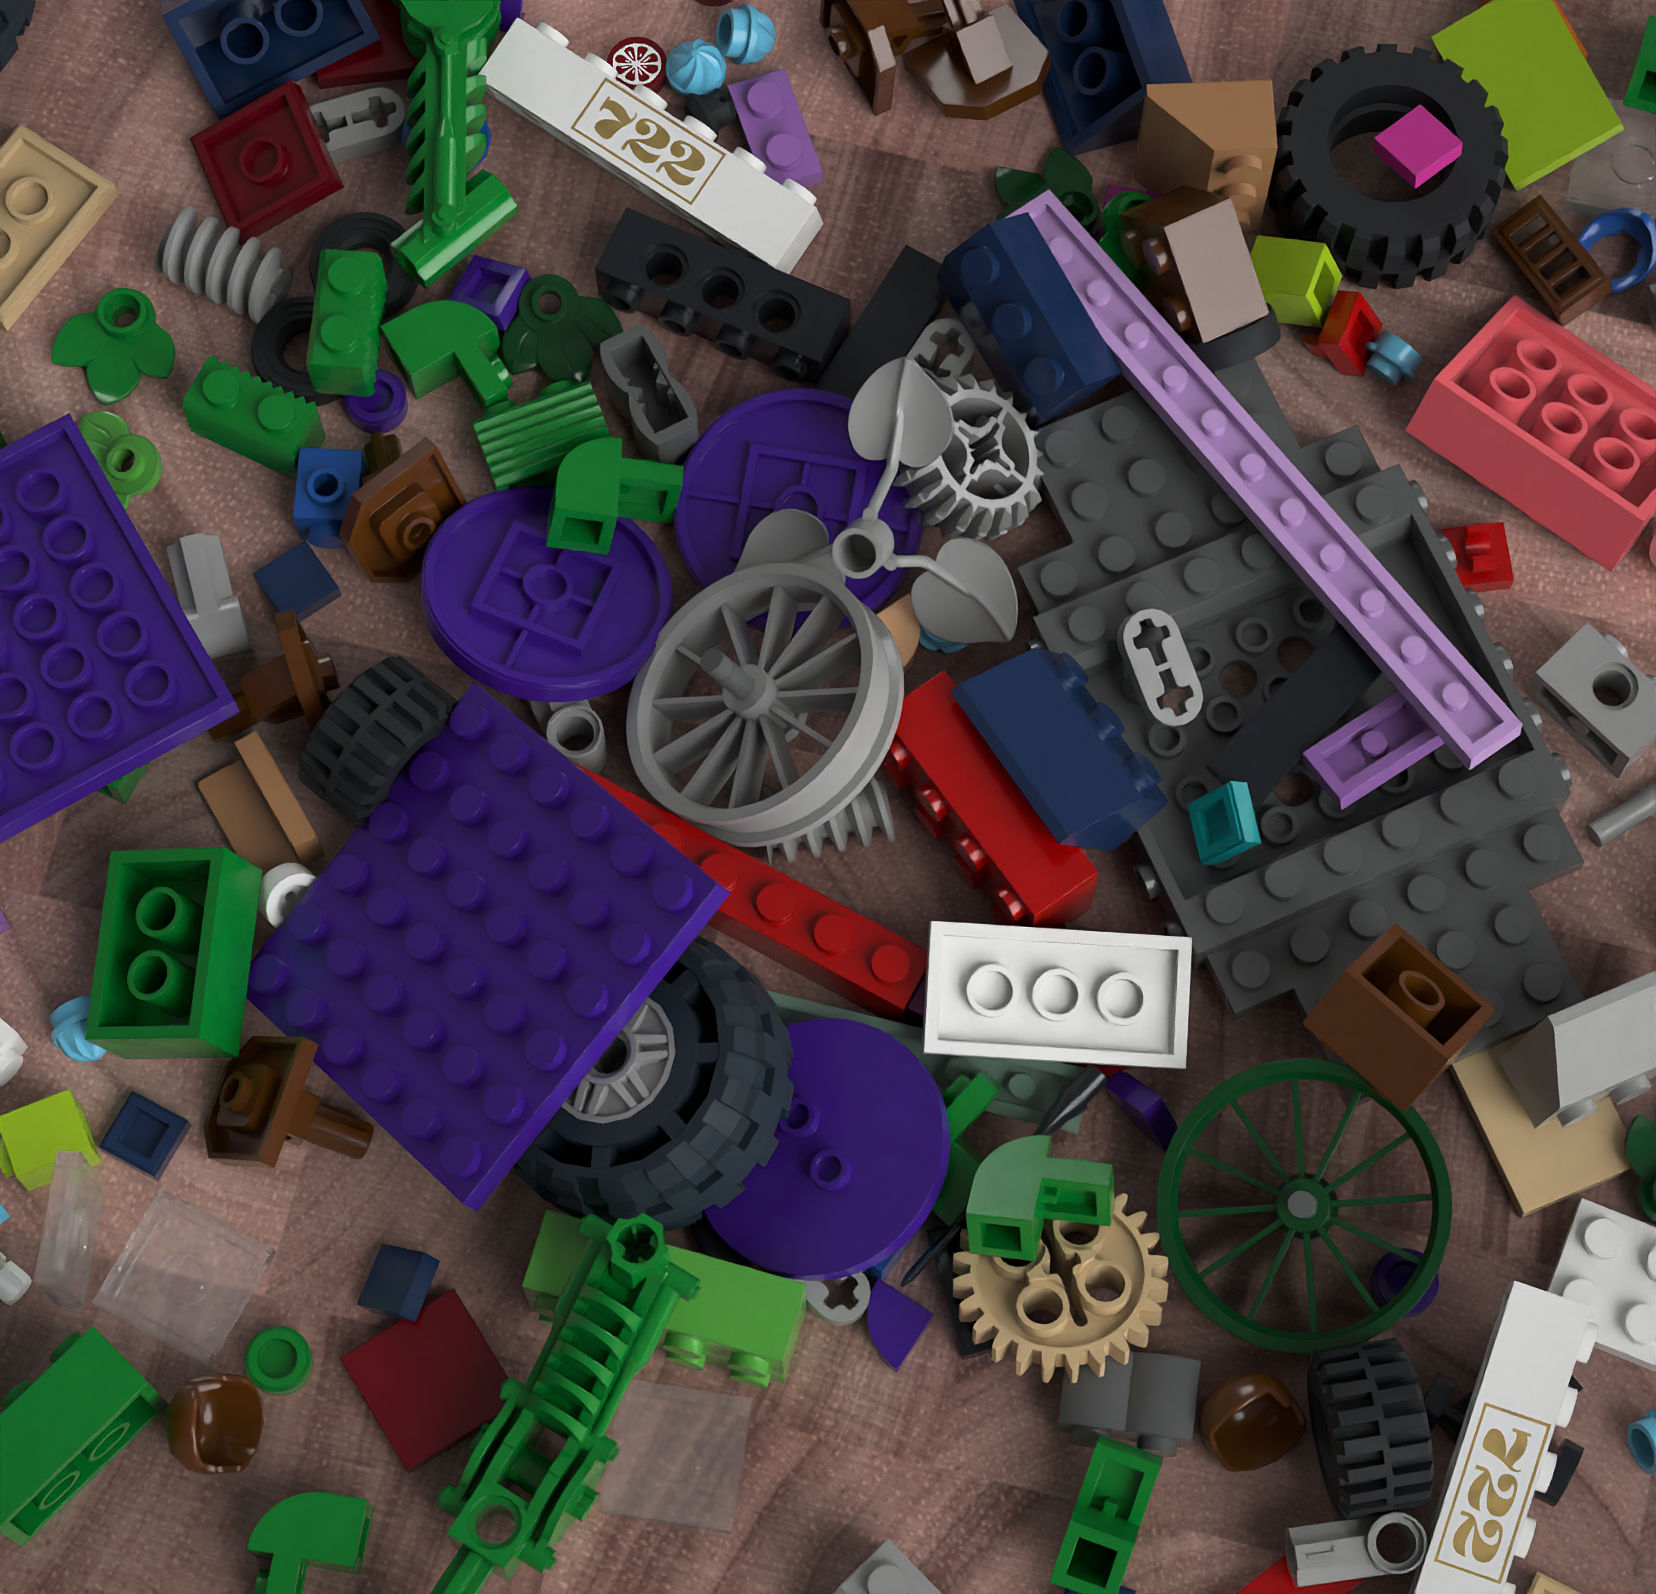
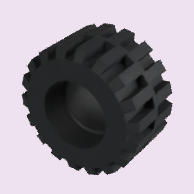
[298,656,458,828]
[1307,1337,1434,1520]

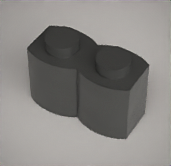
[600,324,699,465]
[1057,1351,1201,1457]

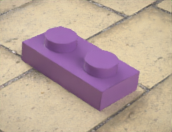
[728,68,823,188]
[1302,691,1445,811]

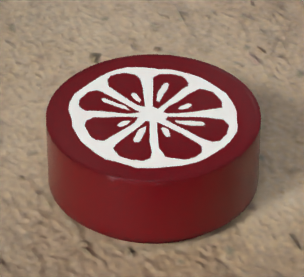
[607,37,667,94]

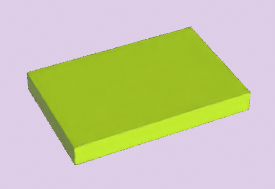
[1431,0,1625,191]

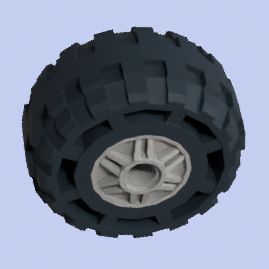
[513,935,794,1232]

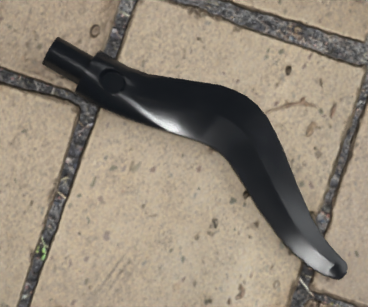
[900,1064,1108,1287]

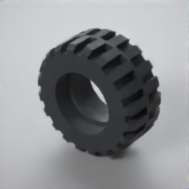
[1267,44,1509,289]

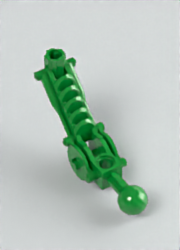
[390,0,518,289]
[430,1213,701,1594]

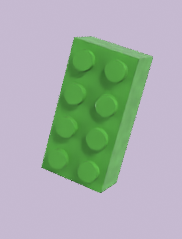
[522,1209,807,1389]

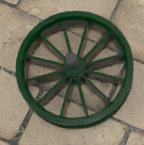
[1156,1058,1452,1354]

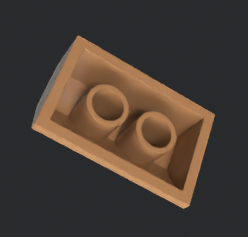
[1134,80,1278,235]

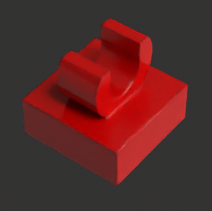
[1302,290,1383,377]
[1440,522,1514,593]

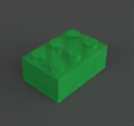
[85,847,262,1059]
[0,1326,169,1547]

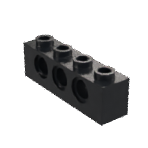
[595,207,851,385]

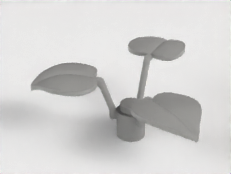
[732,357,1018,644]

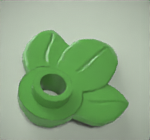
[79,411,162,511]

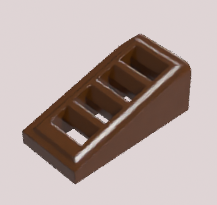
[1490,194,1613,327]

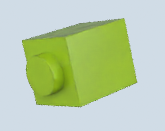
[1250,235,1342,328]
[0,1089,102,1191]

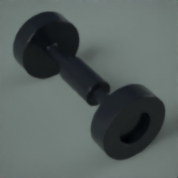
[1423,1371,1584,1507]

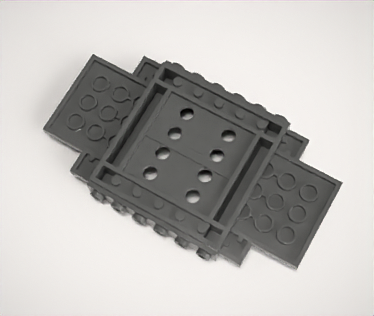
[1016,358,1585,1108]

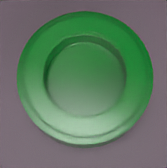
[244,1326,314,1396]

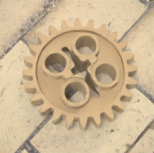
[953,1193,1169,1383]

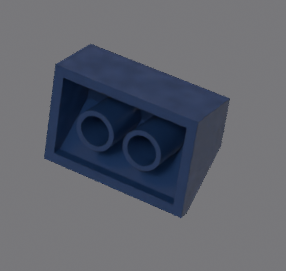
[159,0,381,120]
[1013,0,1193,156]
[936,212,1123,431]
[951,648,1169,851]

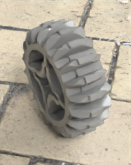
[886,373,1044,541]

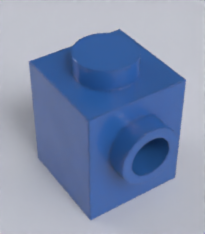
[293,447,369,549]

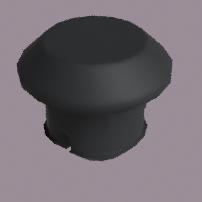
[684,89,737,142]

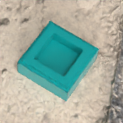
[1187,781,1261,866]

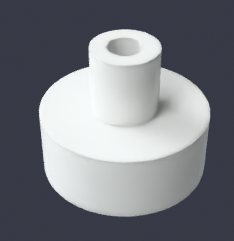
[258,863,317,928]

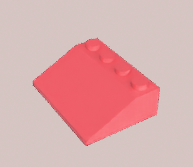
[1405,294,1656,572]

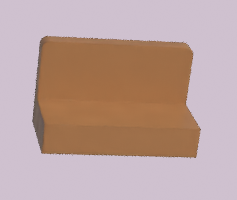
[198,730,325,880]

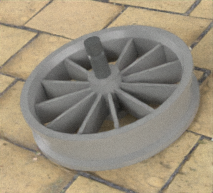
[626,563,904,847]

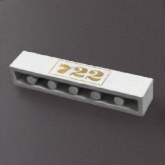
[478,17,824,274]
[1408,1281,1598,1594]

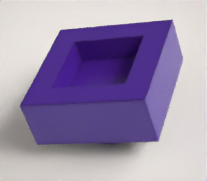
[448,255,531,331]

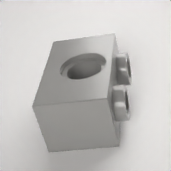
[1526,622,1656,779]

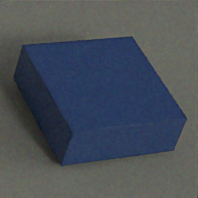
[253,540,342,622]
[99,1091,191,1182]
[357,1244,440,1322]

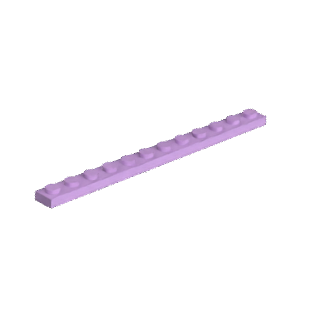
[1004,189,1523,770]

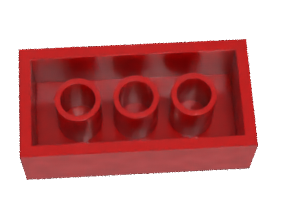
[879,670,1099,929]

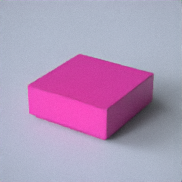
[1373,104,1463,189]

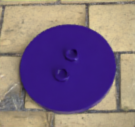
[674,388,924,637]
[419,486,673,702]
[703,1018,951,1281]

